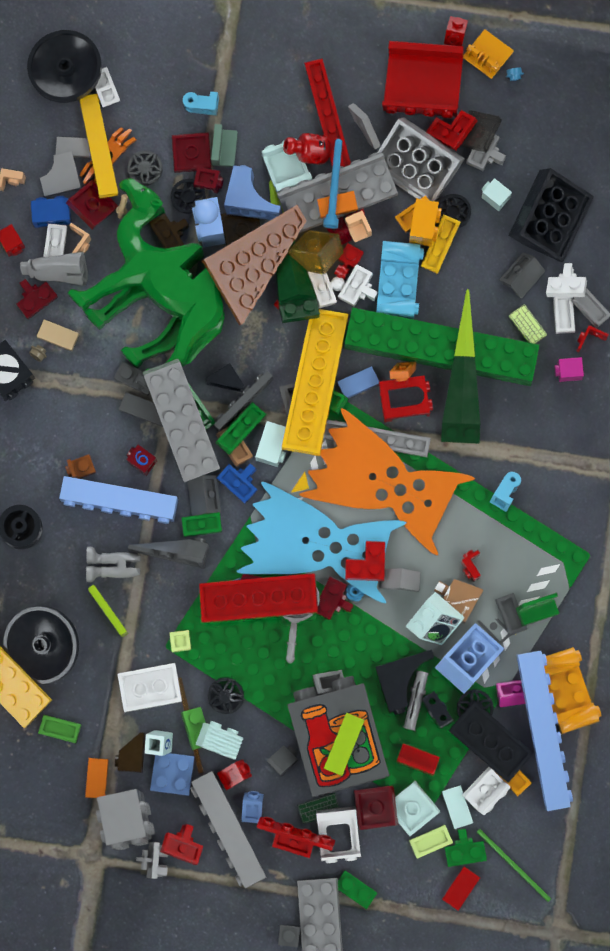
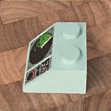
[406,592,465,645]

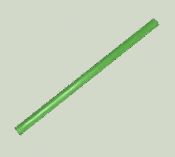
[477,829,551,902]

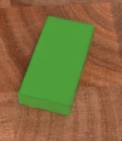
[38,715,82,744]

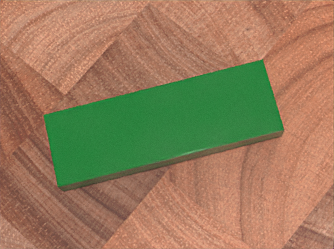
[215,402,266,455]

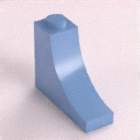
[224,165,282,220]

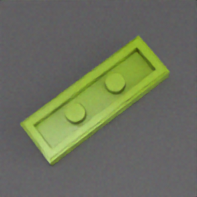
[88,584,129,637]
[324,713,365,776]

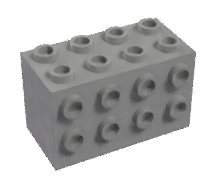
[96,789,155,850]

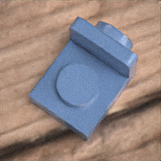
[242,791,264,823]

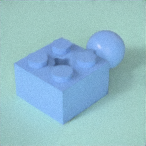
[192,197,225,247]

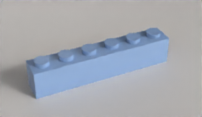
[59,476,178,524]

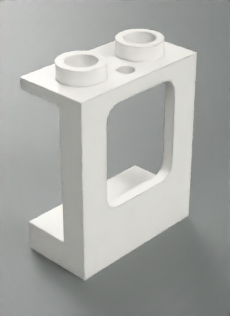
[316,806,361,863]

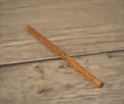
[178,678,204,774]

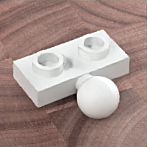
[307,267,345,308]

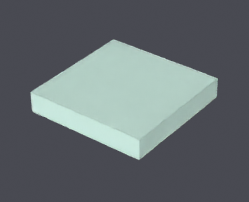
[395,781,440,836]

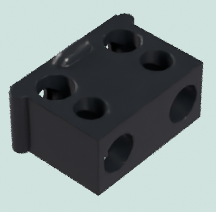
[422,691,453,729]

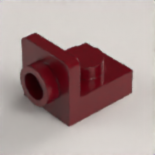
[194,167,224,194]
[326,217,352,247]

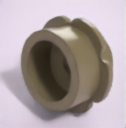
[29,345,47,362]

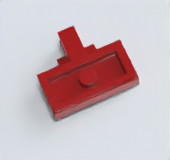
[160,824,203,865]

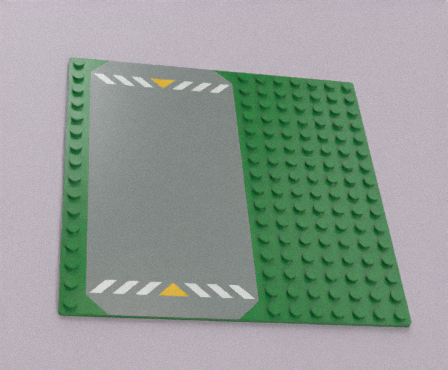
[166,402,590,804]

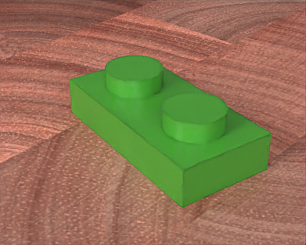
[181,707,206,750]

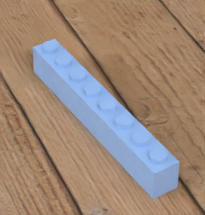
[516,651,573,811]

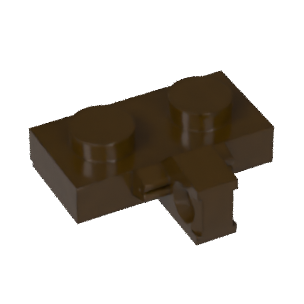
[149,213,190,248]

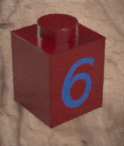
[126,445,158,476]

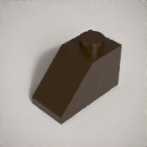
[115,732,146,773]

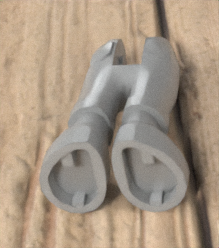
[86,546,141,582]

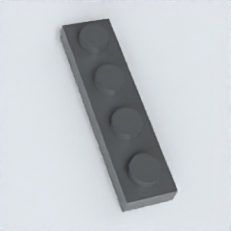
[214,371,273,432]

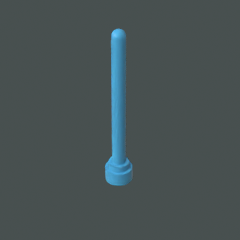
[323,139,342,229]

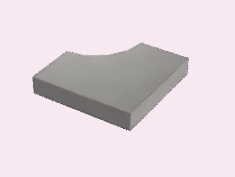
[348,103,381,149]
[40,151,81,197]

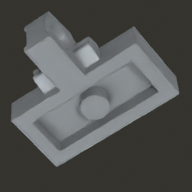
[466,129,506,171]

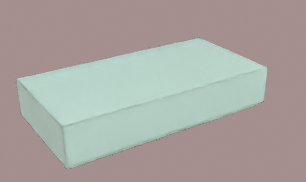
[442,785,473,829]

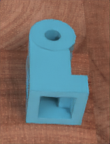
[183,92,219,116]
[490,472,521,512]

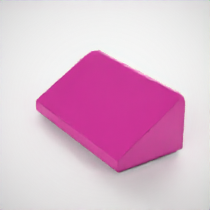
[496,680,525,707]

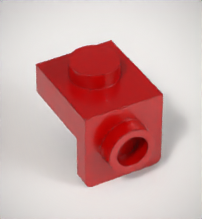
[444,16,468,46]
[461,550,481,582]

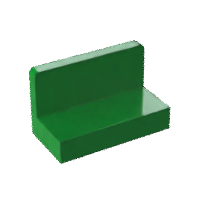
[516,593,559,627]

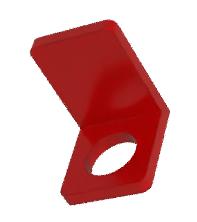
[576,325,609,353]

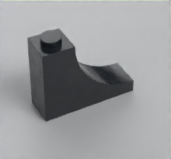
[375,650,434,715]

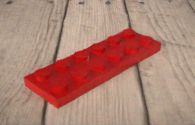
[199,573,318,623]

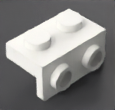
[462,767,510,815]

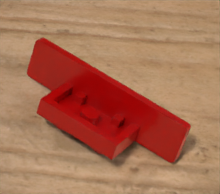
[257,817,335,858]

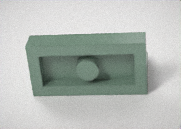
[211,124,238,167]

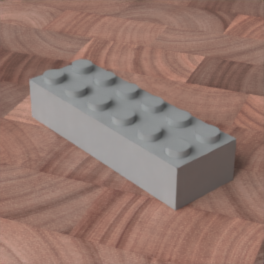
[142,359,220,482]

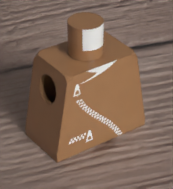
[434,579,483,624]

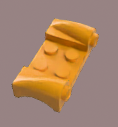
[544,647,602,735]

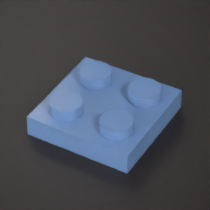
[150,753,195,796]

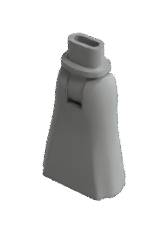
[20,252,88,286]

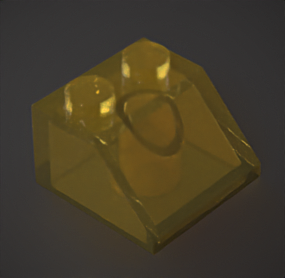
[288,230,344,274]

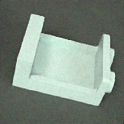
[262,138,312,193]

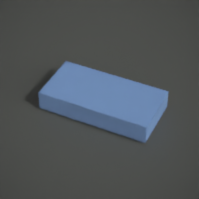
[337,366,379,398]

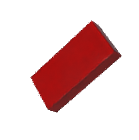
[442,867,480,911]

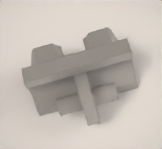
[136,842,168,879]

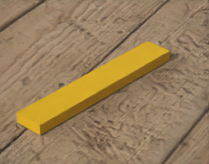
[79,94,118,198]

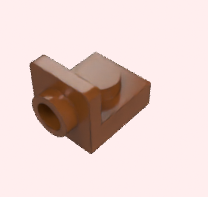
[65,454,96,479]

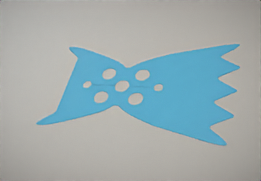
[237,482,406,603]

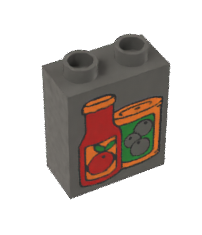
[287,676,389,798]

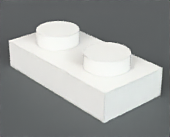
[44,224,67,257]

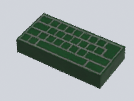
[297,793,339,824]

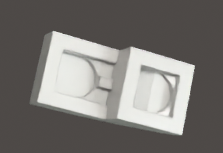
[95,67,120,108]

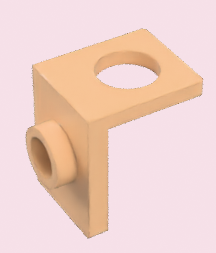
[69,223,91,253]

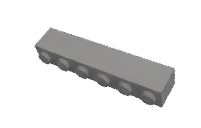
[190,771,267,888]

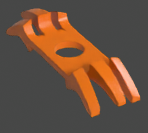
[79,127,137,184]

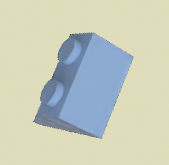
[435,623,504,694]

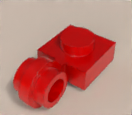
[334,243,364,279]

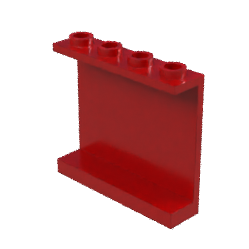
[382,41,464,118]

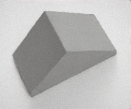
[380,568,420,592]
[313,670,344,696]

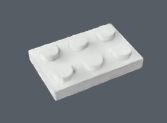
[118,663,182,713]

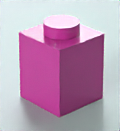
[554,357,584,382]

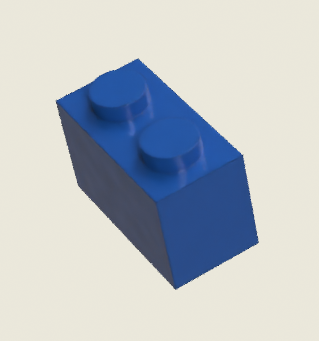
[31,196,72,228]

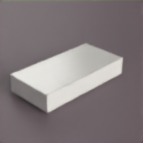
[553,297,575,334]

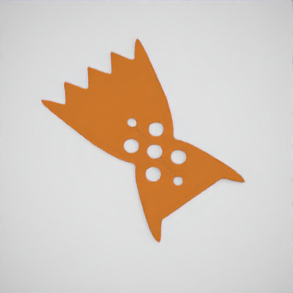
[300,408,475,555]

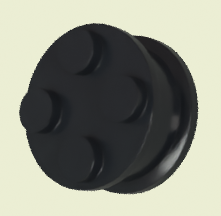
[0,505,43,549]

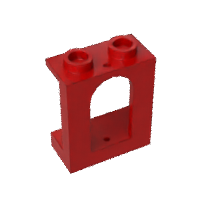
[379,375,433,423]

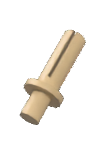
[116,194,128,219]

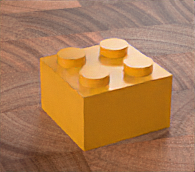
[409,198,442,247]

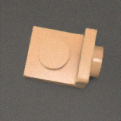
[0,168,26,191]

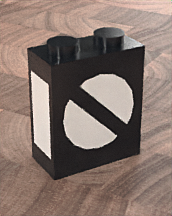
[0,340,35,401]

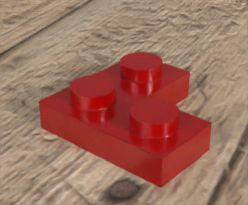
[426,110,477,151]
[345,541,385,581]

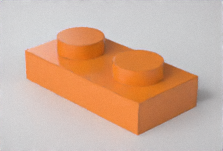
[389,362,417,381]

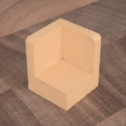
[345,211,372,243]

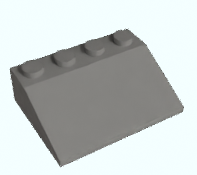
[377,117,465,201]

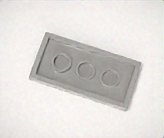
[297,878,343,951]

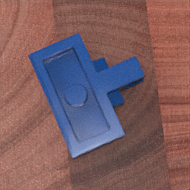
[217,463,258,504]

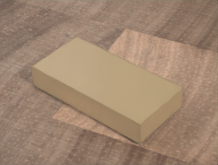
[37,320,79,351]

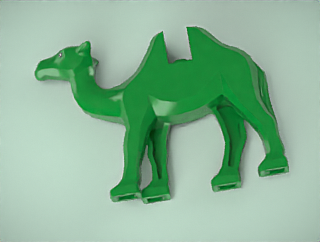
[68,178,225,371]

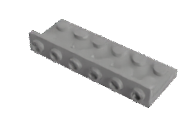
[277,153,398,234]

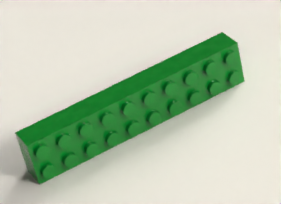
[345,307,539,386]

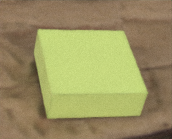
[170,630,191,653]

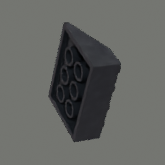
[508,168,594,262]

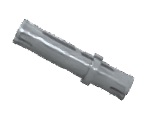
[403,671,429,731]

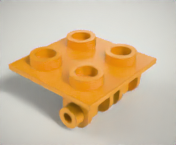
[463,29,514,79]

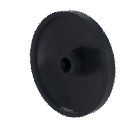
[27,30,102,103]
[3,606,79,684]

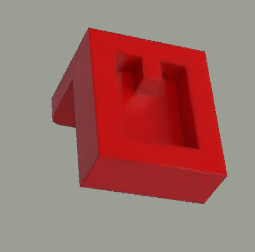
[217,759,252,791]

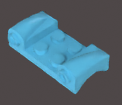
[376,241,424,320]

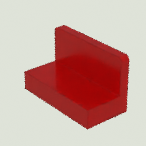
[396,743,440,776]

